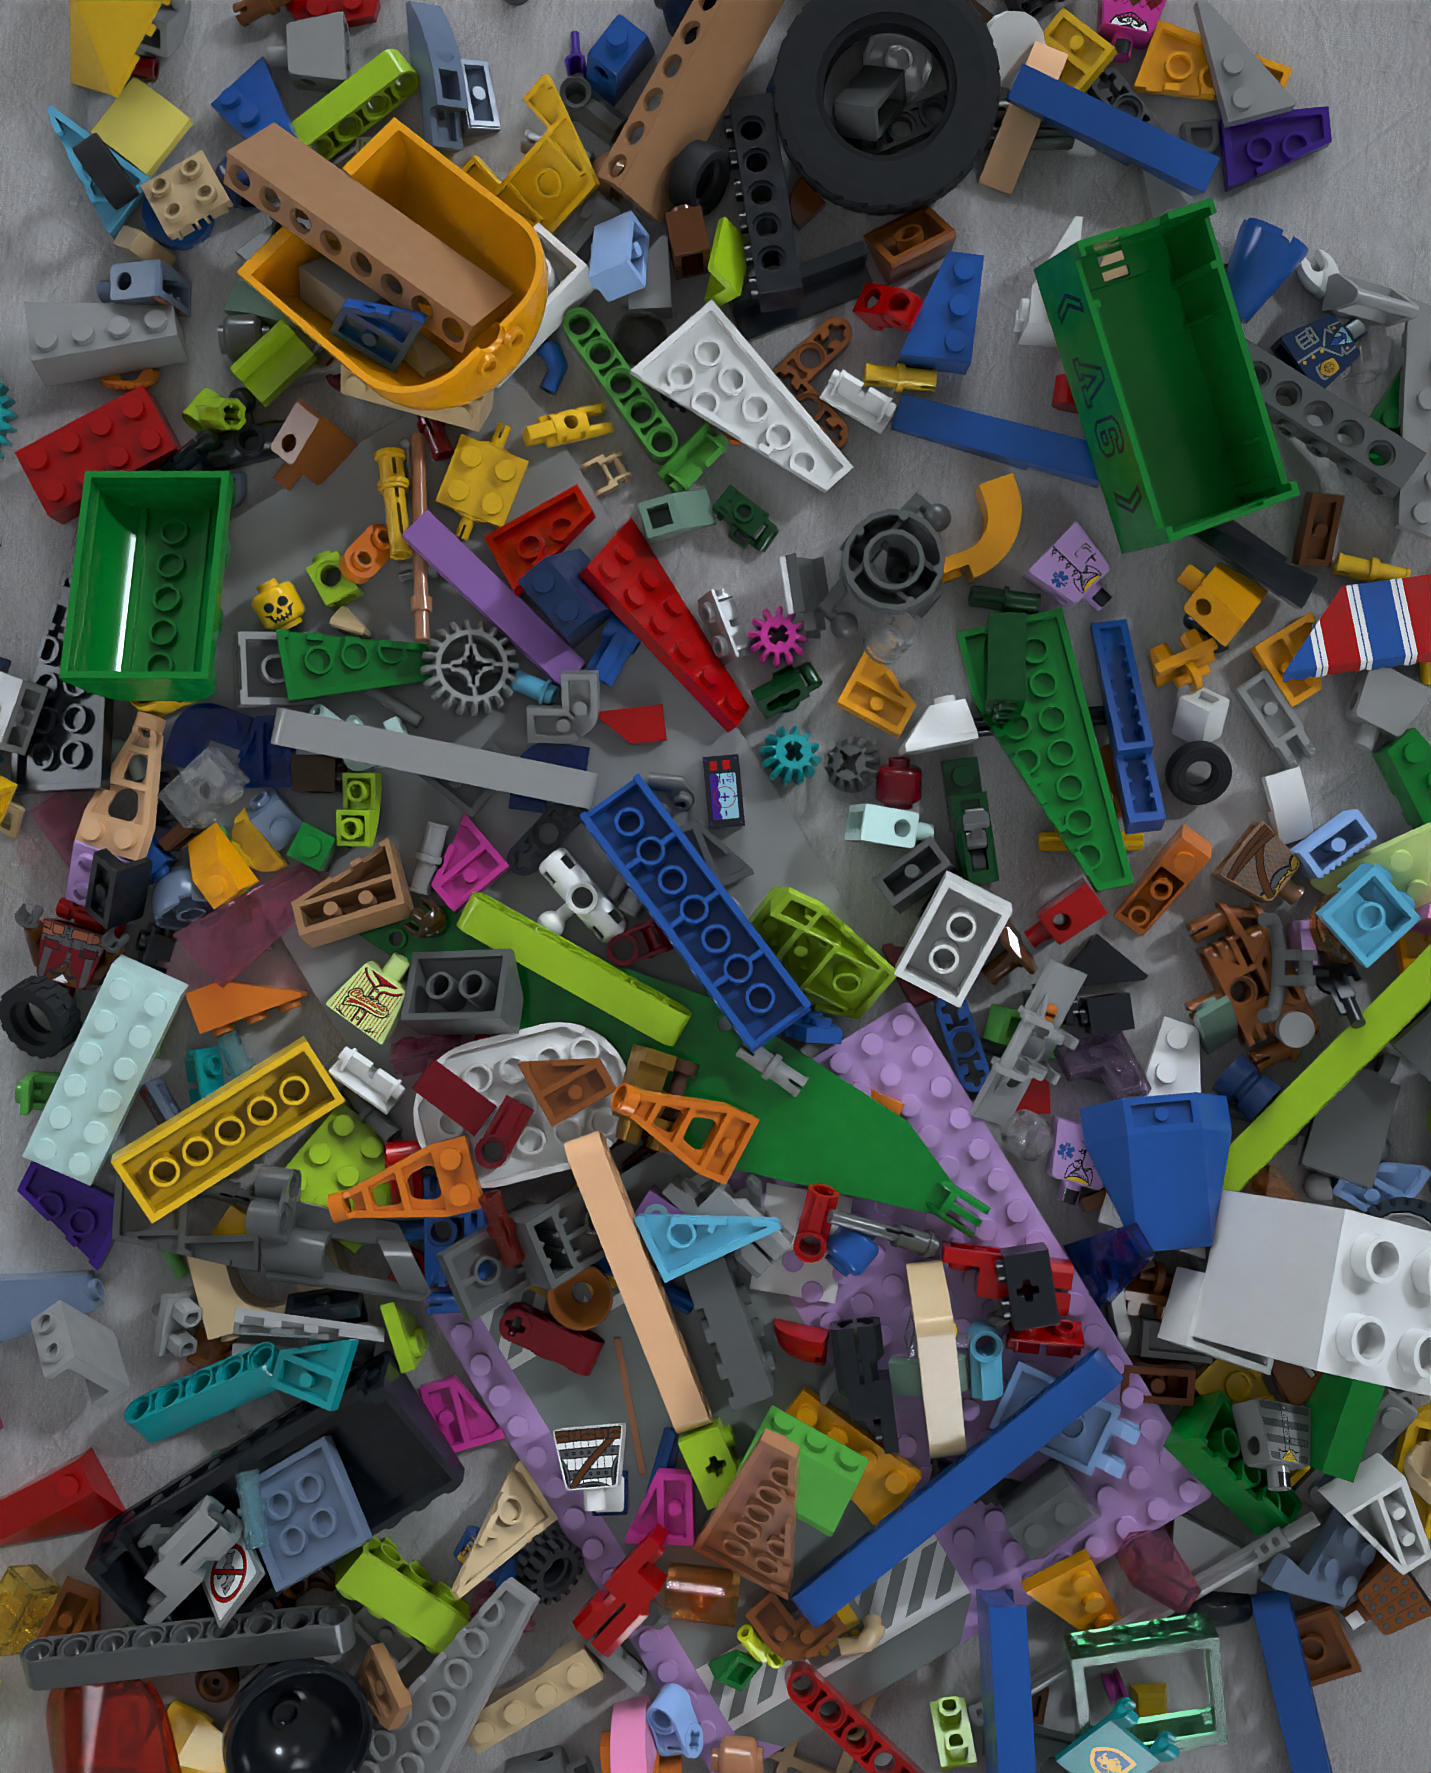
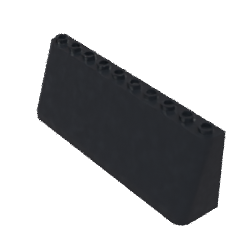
[84,1351,465,1626]

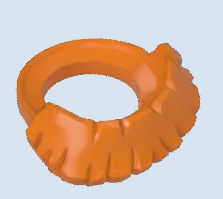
[100,367,162,392]

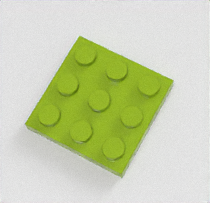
[285,1103,424,1255]

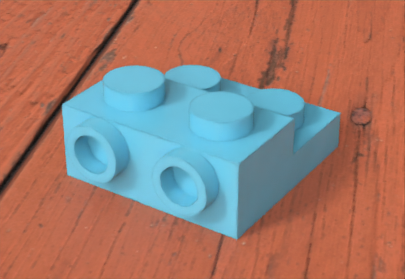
[1315,862,1422,968]

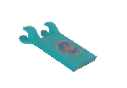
[1055,1697,1180,1773]

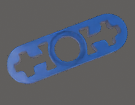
[936,998,990,1094]

